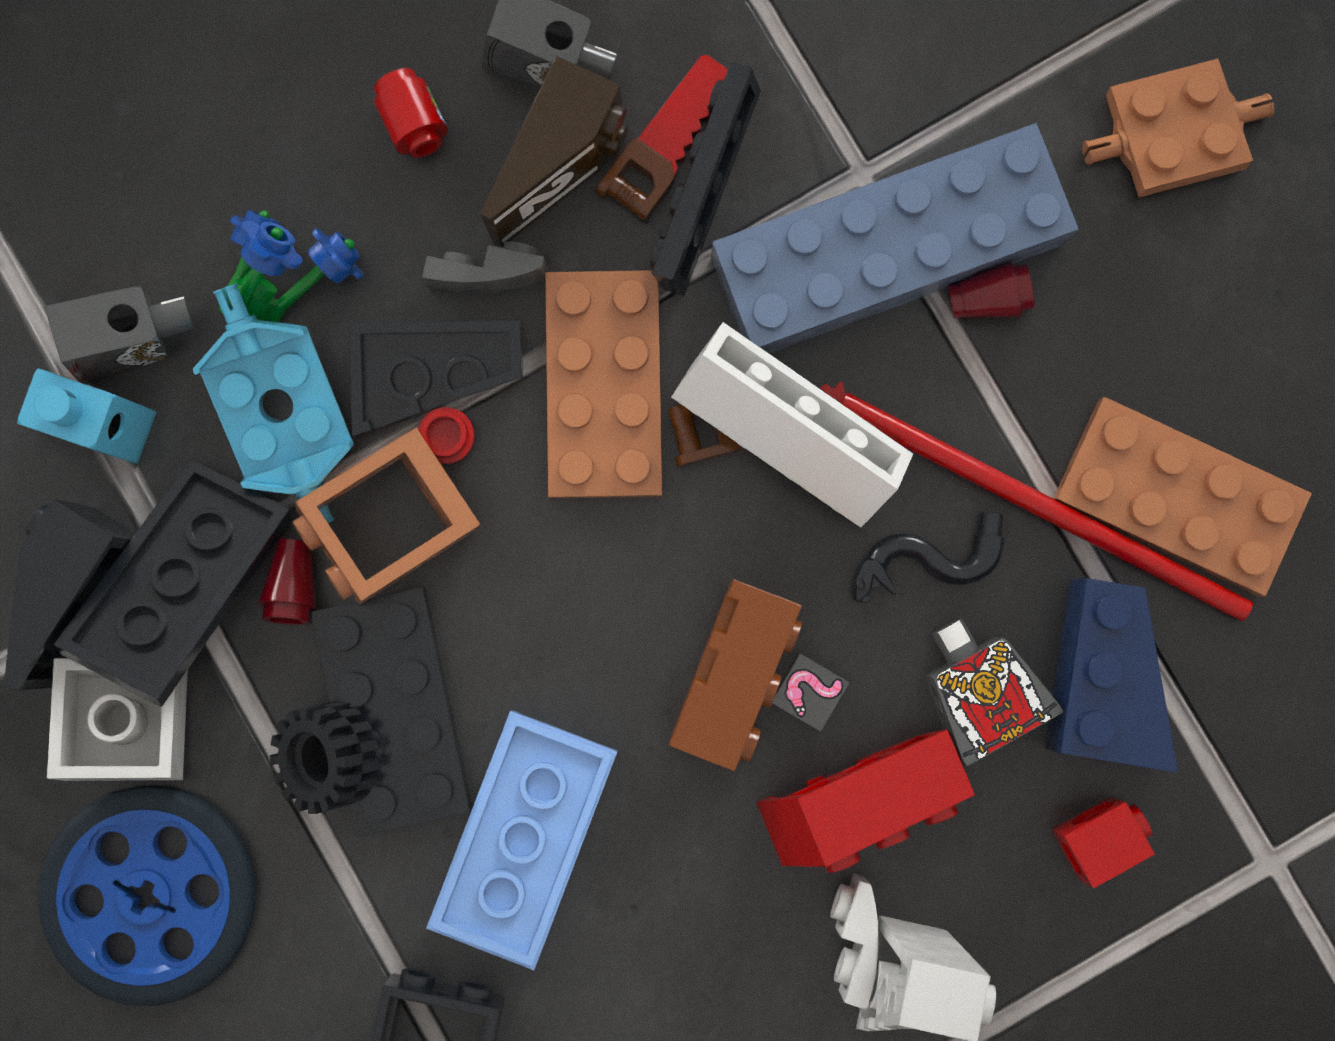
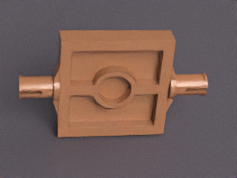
[1082,59,1274,197]

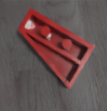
[756,729,975,873]

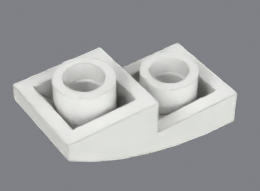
[830,873,879,1010]

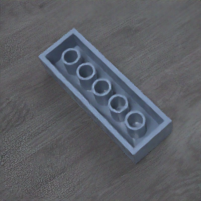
[711,123,1078,354]

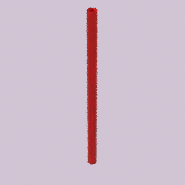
[841,392,1253,621]

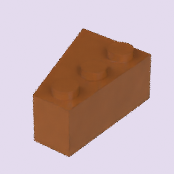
[669,579,802,771]

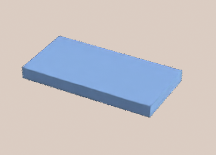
[426,710,618,970]

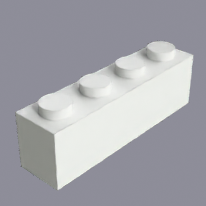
[671,322,913,527]

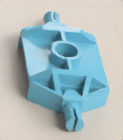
[193,283,354,523]

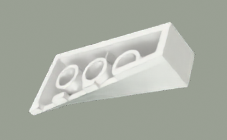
[856,915,996,1041]

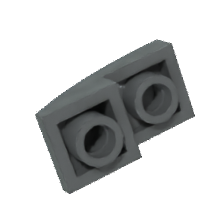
[422,241,548,294]

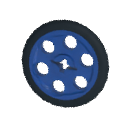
[38,786,256,1006]

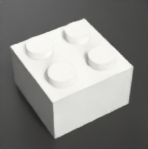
[47,658,188,781]

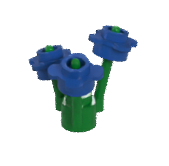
[219,209,364,322]

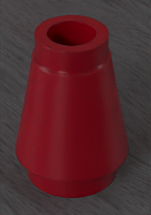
[948,261,1034,319]
[258,539,316,625]

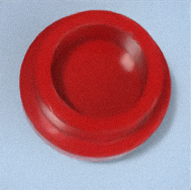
[418,407,475,464]

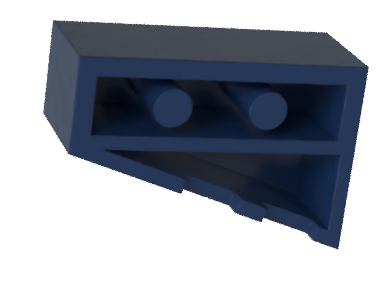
[1045,578,1178,773]

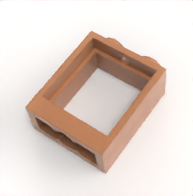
[292,428,480,605]

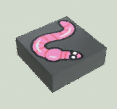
[772,653,850,732]

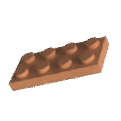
[545,270,662,499]
[1053,397,1312,597]

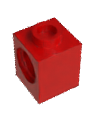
[1051,796,1155,889]

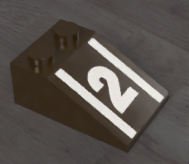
[480,56,628,247]

